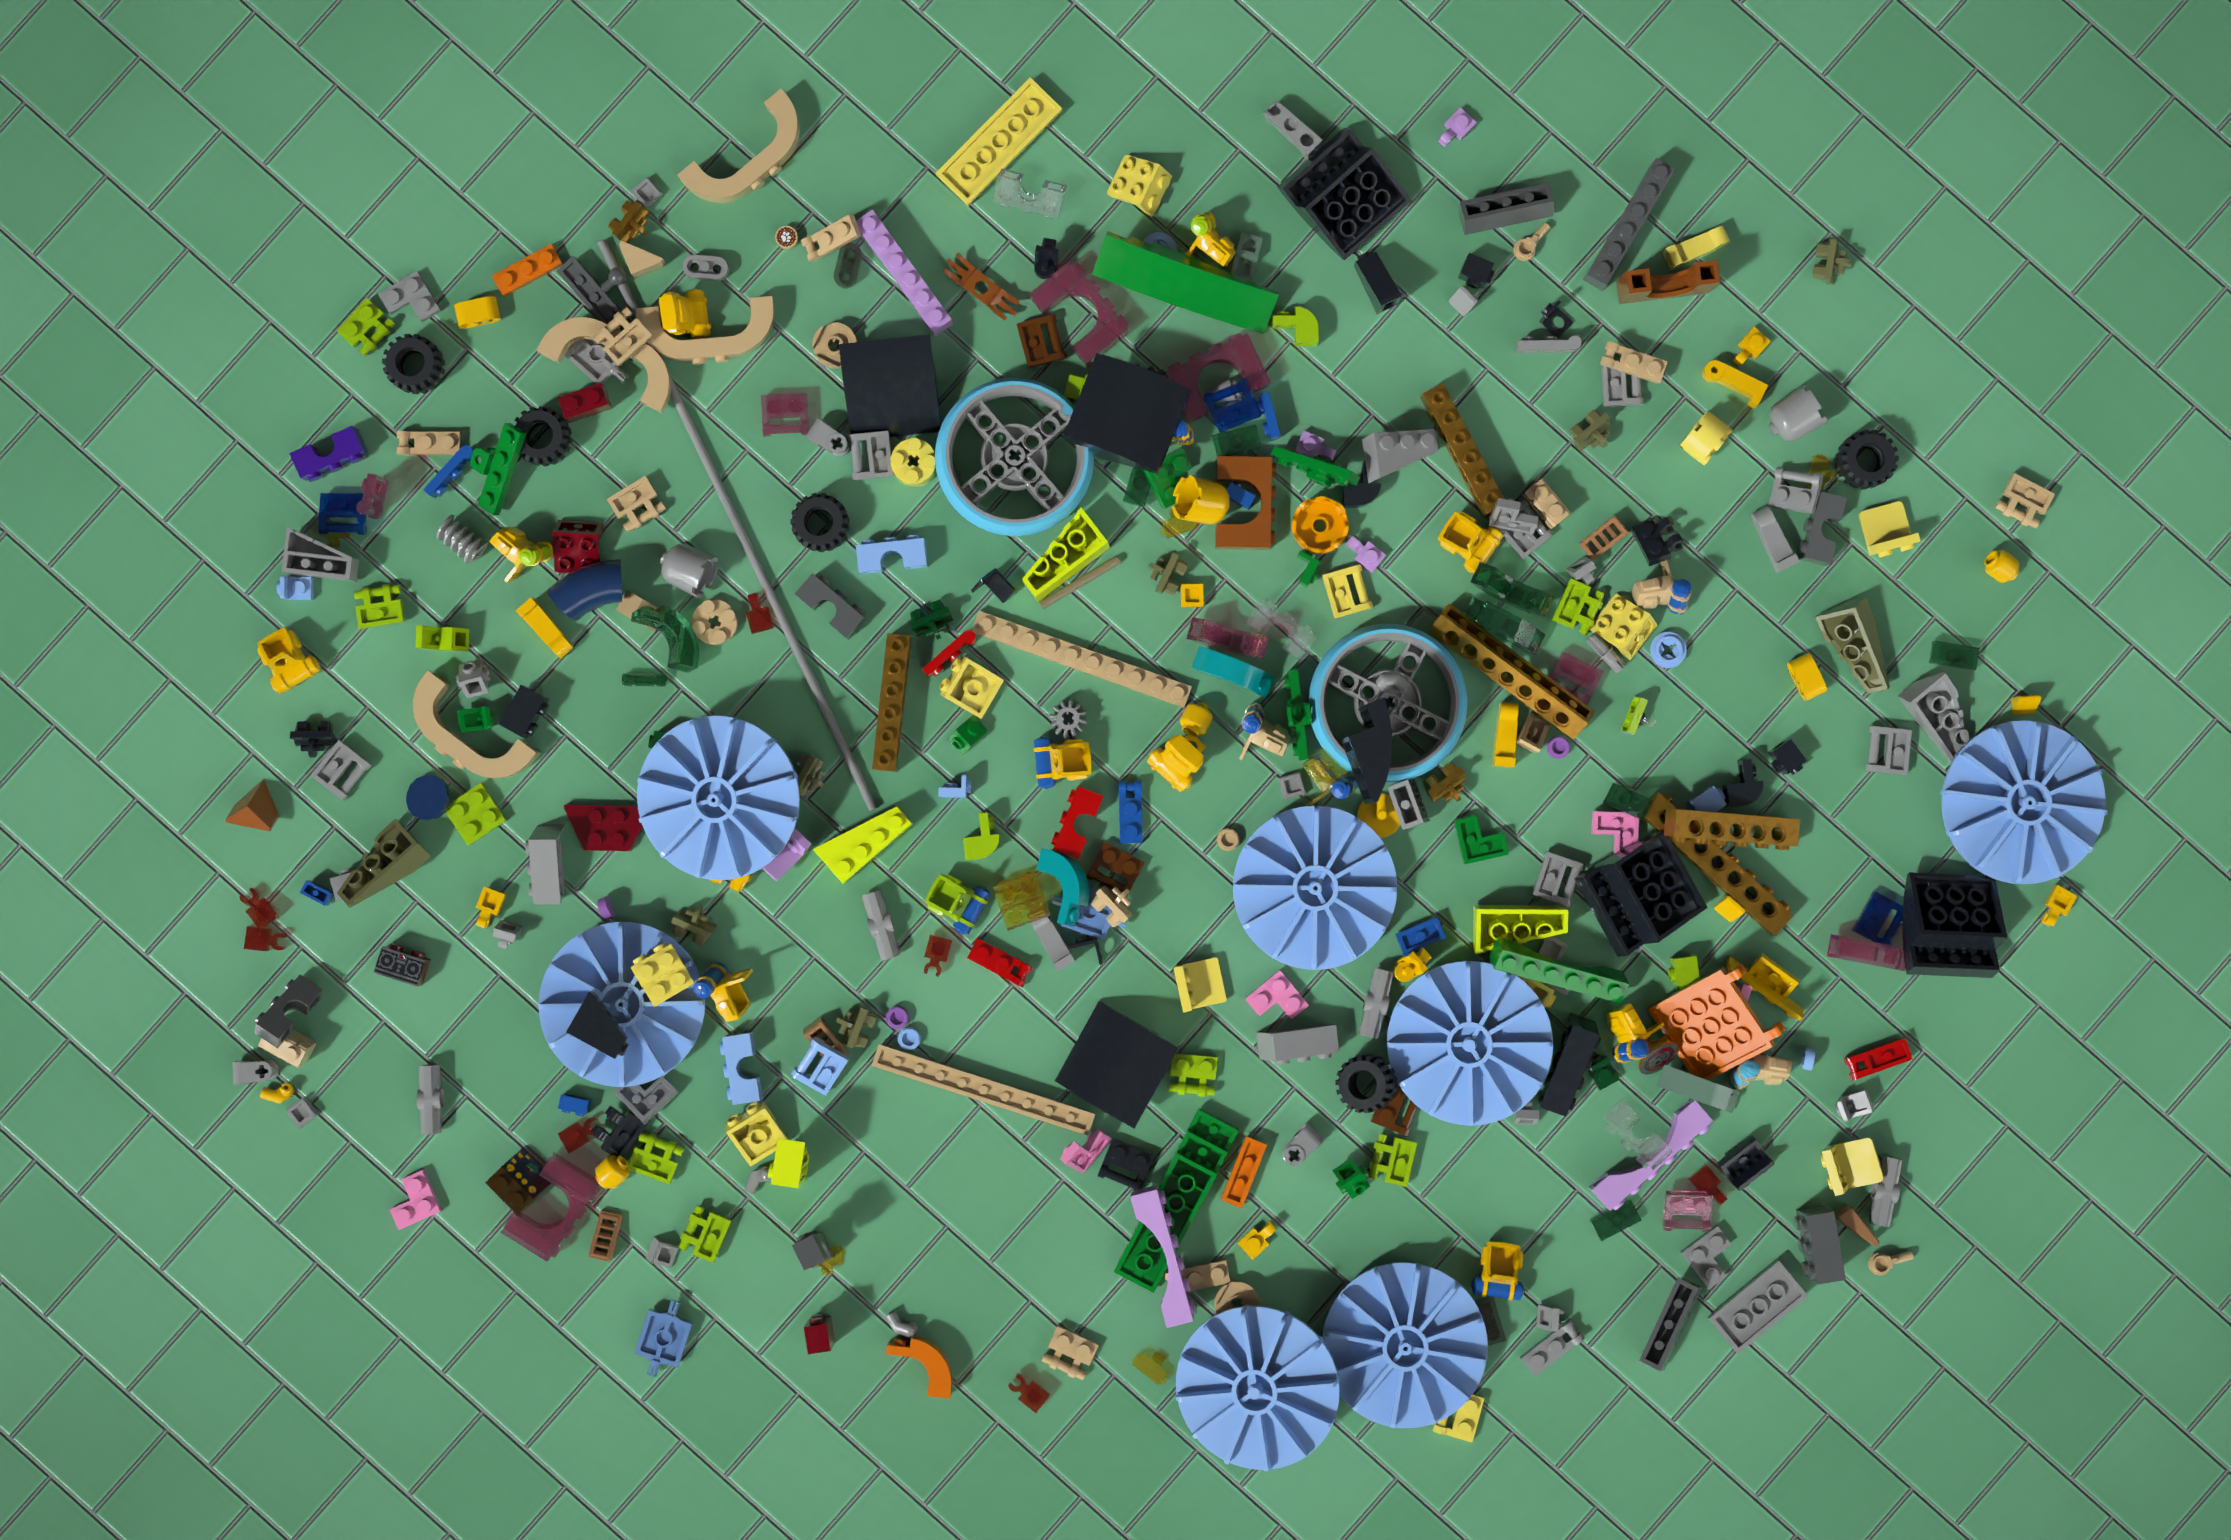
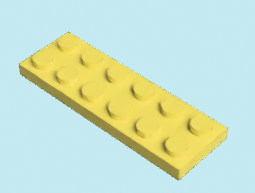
[935,77,1063,206]

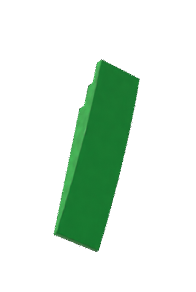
[1092,231,1280,334]
[1114,1108,1239,1293]

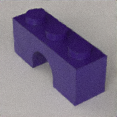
[289,426,368,482]

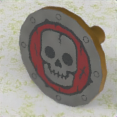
[1638,1036,1679,1075]

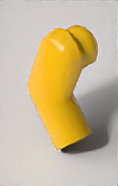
[260,1083,294,1104]

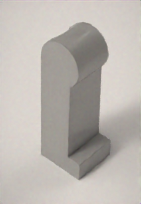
[1263,101,1323,160]
[1751,506,1800,573]
[1027,906,1076,972]

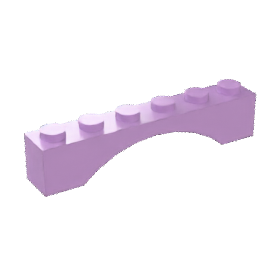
[856,210,953,337]
[1588,1098,1713,1211]
[1130,1185,1197,1328]

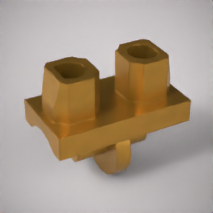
[608,200,650,243]
[1424,762,1467,802]

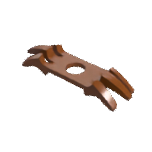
[943,252,1020,321]

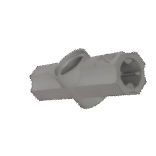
[862,890,900,961]
[1359,967,1394,1039]
[417,1064,444,1134]
[1868,1155,1902,1227]

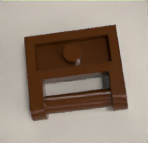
[1017,314,1067,369]
[1086,842,1145,897]
[1370,1083,1418,1136]

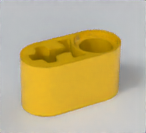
[454,296,501,329]
[1787,653,1827,701]

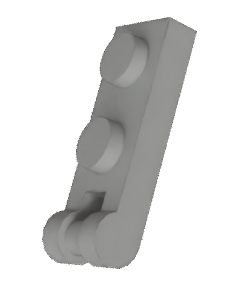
[1515,335,1582,353]
[1520,1319,1585,1376]

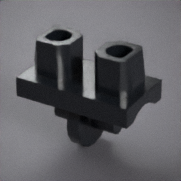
[1034,238,1059,279]
[290,721,337,758]

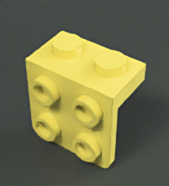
[1107,155,1172,216]
[1858,501,1921,558]
[1821,1137,1884,1196]

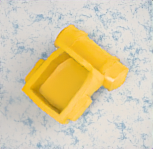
[659,289,711,339]
[1438,511,1504,575]
[257,627,321,694]
[1146,734,1206,793]

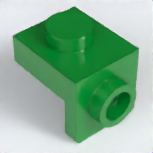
[1297,550,1320,587]
[457,706,494,733]
[949,715,988,754]

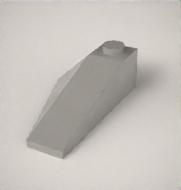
[1898,672,1970,763]

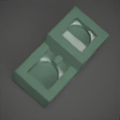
[1231,232,1263,282]

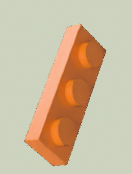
[492,244,563,297]
[1221,1136,1267,1208]

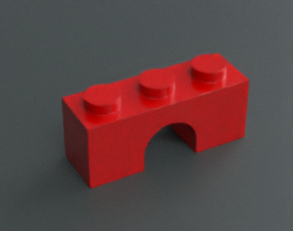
[1051,786,1103,860]

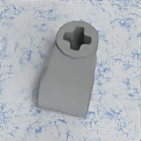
[805,418,850,456]
[232,1060,280,1085]
[1282,1123,1324,1166]

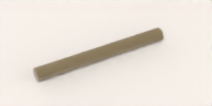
[1039,555,1121,609]

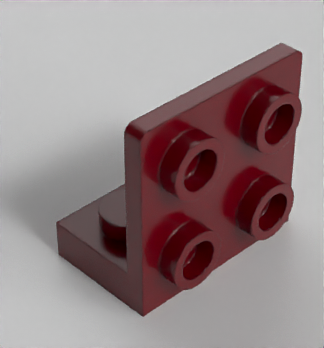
[552,520,603,573]

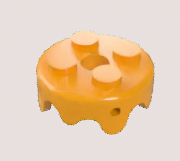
[1291,496,1349,554]

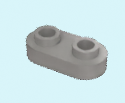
[683,255,729,281]

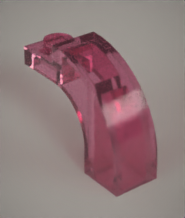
[1186,617,1270,659]
[1827,934,1905,971]

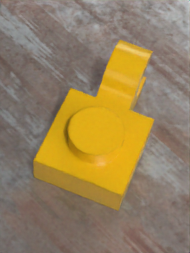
[1732,327,1771,367]
[2041,885,2077,927]
[475,887,507,928]
[1237,1221,1277,1260]

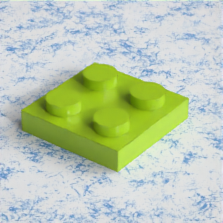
[446,783,508,846]

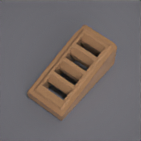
[1579,514,1629,561]
[803,1016,849,1057]
[1835,1205,1880,1247]
[588,1210,623,1262]

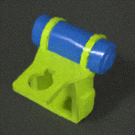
[924,874,991,935]

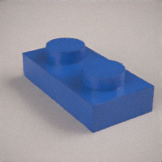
[1257,392,1281,441]
[1395,917,1446,955]

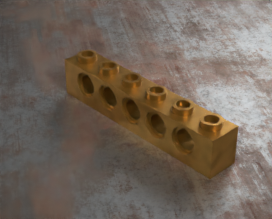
[1420,383,1504,517]
[872,633,912,772]
[1664,809,1800,850]

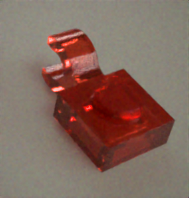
[746,593,774,634]
[1688,1164,1727,1205]

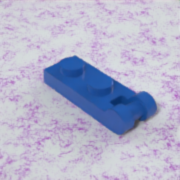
[423,445,474,498]
[1119,780,1143,843]

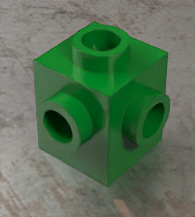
[1332,1158,1371,1199]

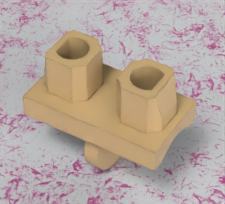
[1091,885,1133,927]

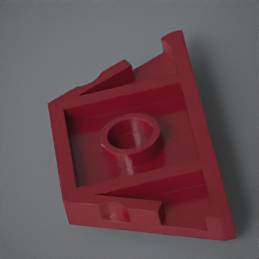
[564,805,643,851]

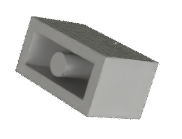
[1387,779,1430,830]

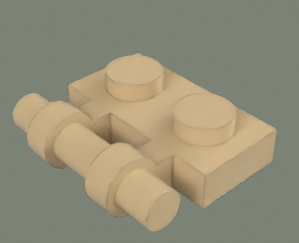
[593,307,653,367]
[1995,473,2055,529]
[607,476,666,532]
[1041,1325,1099,1380]

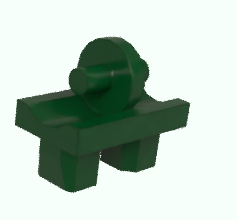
[910,600,954,640]

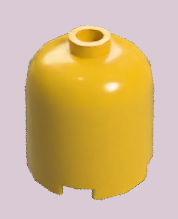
[1172,475,1229,524]

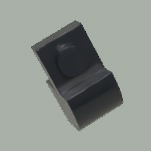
[1342,460,1381,508]
[1722,759,1763,808]

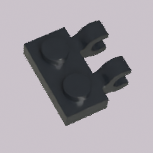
[1632,516,1683,566]
[591,1105,647,1157]

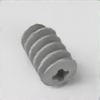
[436,514,488,564]

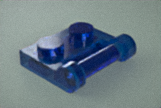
[1204,378,1262,433]
[318,493,368,535]
[1851,891,1903,950]

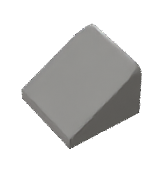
[1449,286,1478,316]
[646,1237,679,1268]

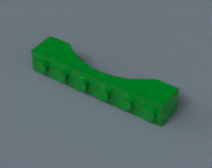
[1489,937,1629,1003]

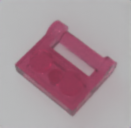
[761,393,809,437]
[357,473,388,519]
[1549,652,1604,705]
[1663,1191,1713,1232]

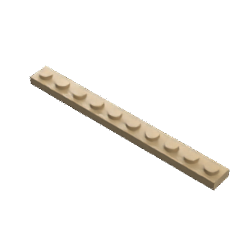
[972,611,1192,708]
[872,1044,1095,1136]

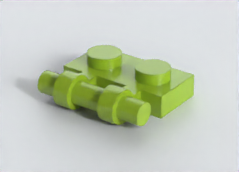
[337,298,395,357]
[1551,578,1605,636]
[354,583,405,629]
[1169,1053,1218,1097]
[627,1132,684,1185]
[1369,1133,1417,1187]
[679,1205,732,1263]

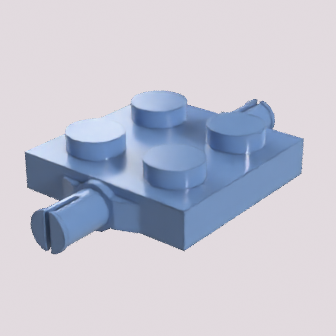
[1052,887,1128,940]
[634,1299,693,1377]

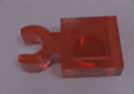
[239,888,279,930]
[244,926,287,952]
[924,934,952,977]
[558,1117,596,1153]
[1008,1373,1050,1413]

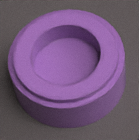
[1546,736,1570,759]
[597,896,616,920]
[886,1006,909,1029]

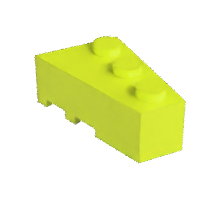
[768,1138,809,1188]

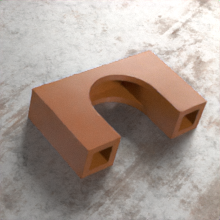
[1616,260,1720,304]
[1215,456,1276,550]

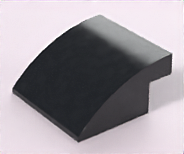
[1277,128,1412,260]
[839,334,941,437]
[1063,353,1191,474]
[1341,698,1392,804]
[1574,829,1708,957]
[1902,872,2008,978]
[1055,1001,1179,1129]

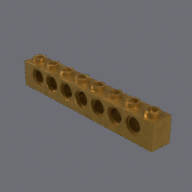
[1428,603,1595,740]
[1636,792,1794,936]

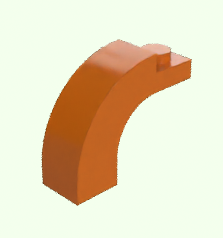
[886,1335,953,1399]

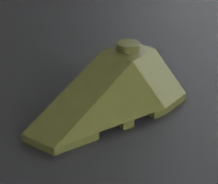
[1815,597,1890,693]
[337,819,431,908]

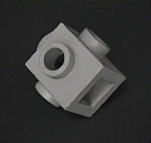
[456,659,491,699]

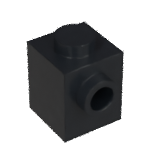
[1458,253,1495,289]
[1767,739,1807,775]

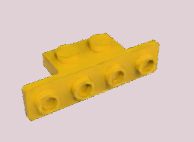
[1726,953,1804,1021]

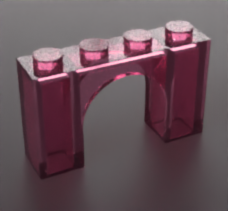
[1029,260,1129,367]
[1165,333,1271,424]
[500,1152,600,1261]

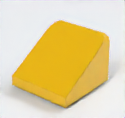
[2011,695,2041,715]
[1714,896,1746,922]

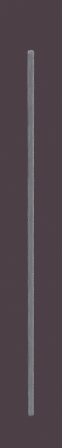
[597,239,878,811]

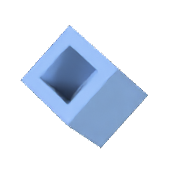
[1687,786,1727,812]

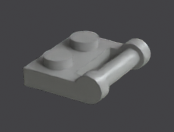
[1601,360,1644,407]
[848,431,893,480]
[1768,467,1823,514]
[1498,500,1554,560]
[1865,726,1912,775]
[311,740,372,801]
[1532,852,1585,908]

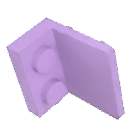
[762,828,811,881]

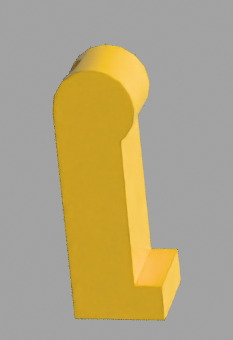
[1702,360,1768,409]
[516,597,574,659]
[1491,702,1518,767]

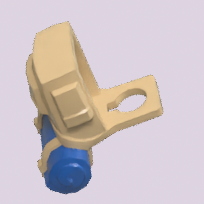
[1632,560,1692,615]
[1239,702,1291,760]

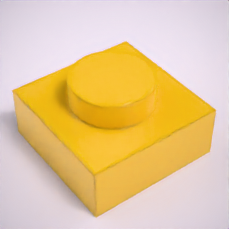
[1180,584,1204,608]

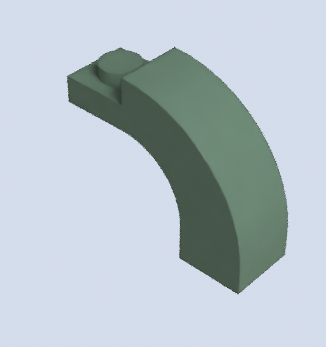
[1657,1064,1740,1113]

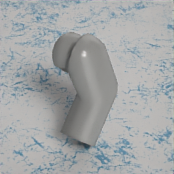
[1376,672,1411,693]
[745,1166,772,1194]
[885,1311,918,1338]

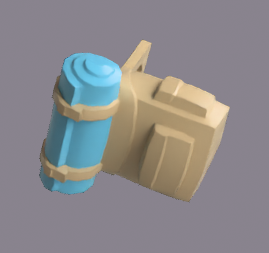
[1729,1054,1792,1090]

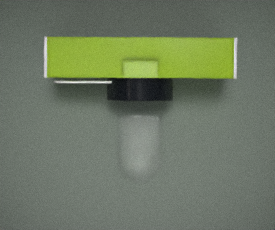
[1620,696,1656,735]

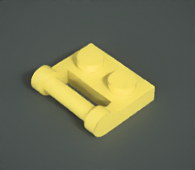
[1322,564,1374,619]
[1433,1394,1485,1442]

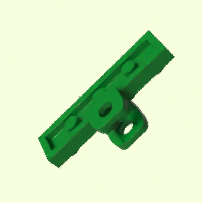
[470,423,526,516]
[1271,446,1360,488]
[1284,669,1312,761]

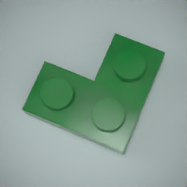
[1143,448,1193,509]
[1454,815,1509,864]

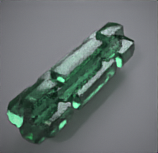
[622,673,667,687]

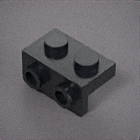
[1717,1136,1775,1191]

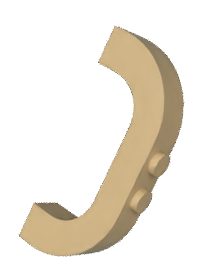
[677,89,800,203]
[635,296,774,365]
[536,317,671,414]
[413,670,541,778]

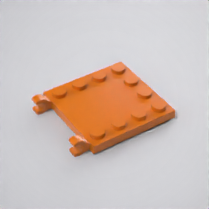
[1648,964,1786,1080]

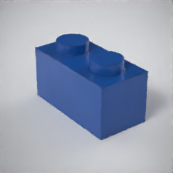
[1227,482,1256,510]
[300,880,334,906]
[558,1094,591,1116]

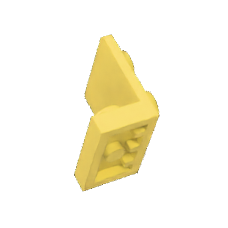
[1590,594,1658,660]
[1173,957,1227,1013]

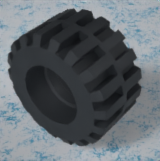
[382,334,445,394]
[514,406,572,467]
[1835,430,1899,490]
[790,493,850,552]
[1335,1054,1398,1113]

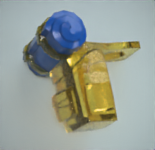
[1303,752,1358,806]

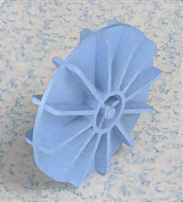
[637,715,800,880]
[1940,720,2108,884]
[1233,806,1397,970]
[538,922,705,1087]
[1387,961,1553,1126]
[1322,1262,1488,1428]
[1176,1304,1340,1471]

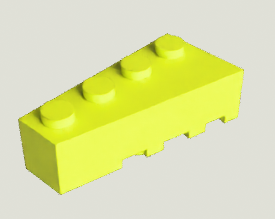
[1022,507,1110,602]
[813,806,913,884]
[1473,905,1568,954]

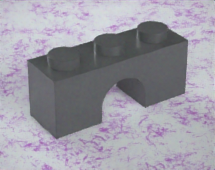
[1798,491,1847,566]
[795,573,866,640]
[255,975,322,1049]
[792,1230,835,1270]

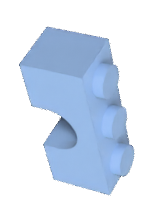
[856,535,928,574]
[720,1032,763,1105]

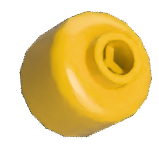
[1984,549,2019,583]
[1180,702,1213,737]
[595,1155,629,1189]

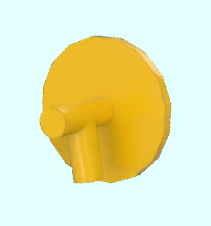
[1357,793,1400,838]

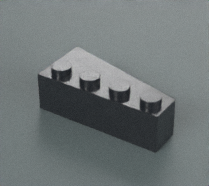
[1539,1012,1601,1117]

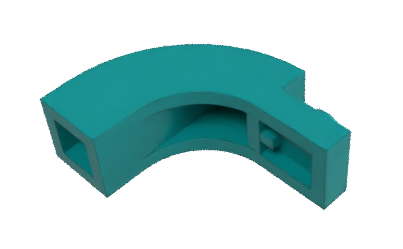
[1191,646,1274,698]
[1036,848,1090,927]

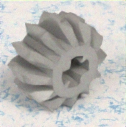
[1049,700,1087,738]

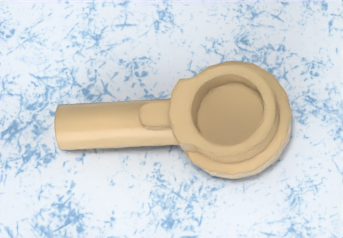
[1513,222,1550,261]
[1868,1250,1914,1275]

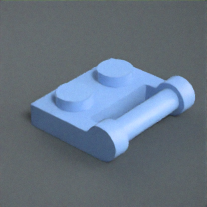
[791,1037,849,1096]

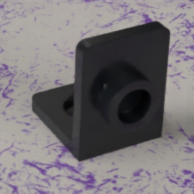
[1539,300,1573,338]
[971,568,1016,603]
[1067,936,1103,965]

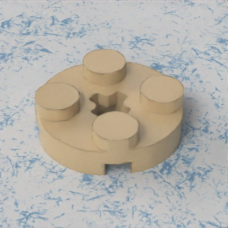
[812,322,857,369]
[692,600,738,645]
[1214,1280,1260,1314]

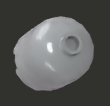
[1768,385,1828,442]
[660,544,718,598]

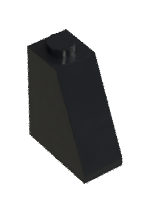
[1354,252,1402,314]
[566,991,629,1059]

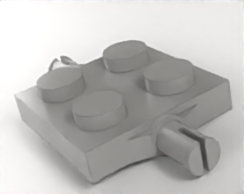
[565,339,629,384]

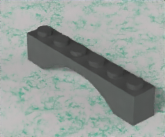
[1583,158,1675,291]

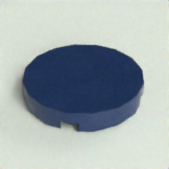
[406,775,450,820]

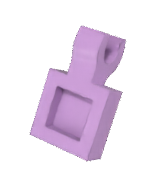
[1438,107,1477,147]
[1295,430,1337,461]
[1345,536,1386,573]

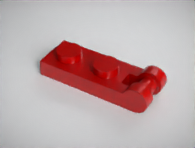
[922,630,977,677]
[967,938,1033,988]
[1843,1037,1913,1080]

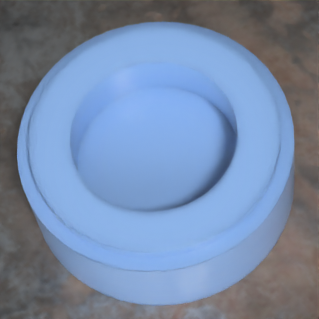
[898,1027,921,1050]
[1802,1047,1815,1071]

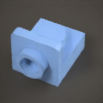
[276,576,314,600]
[938,774,971,798]

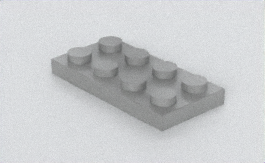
[1707,1260,1808,1354]

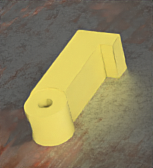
[1662,226,1730,271]

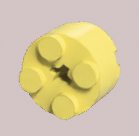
[1679,411,1733,465]
[890,438,936,487]

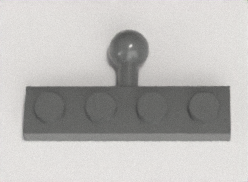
[557,256,632,331]

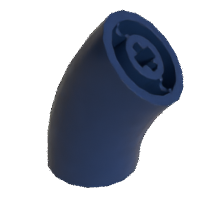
[547,559,622,620]

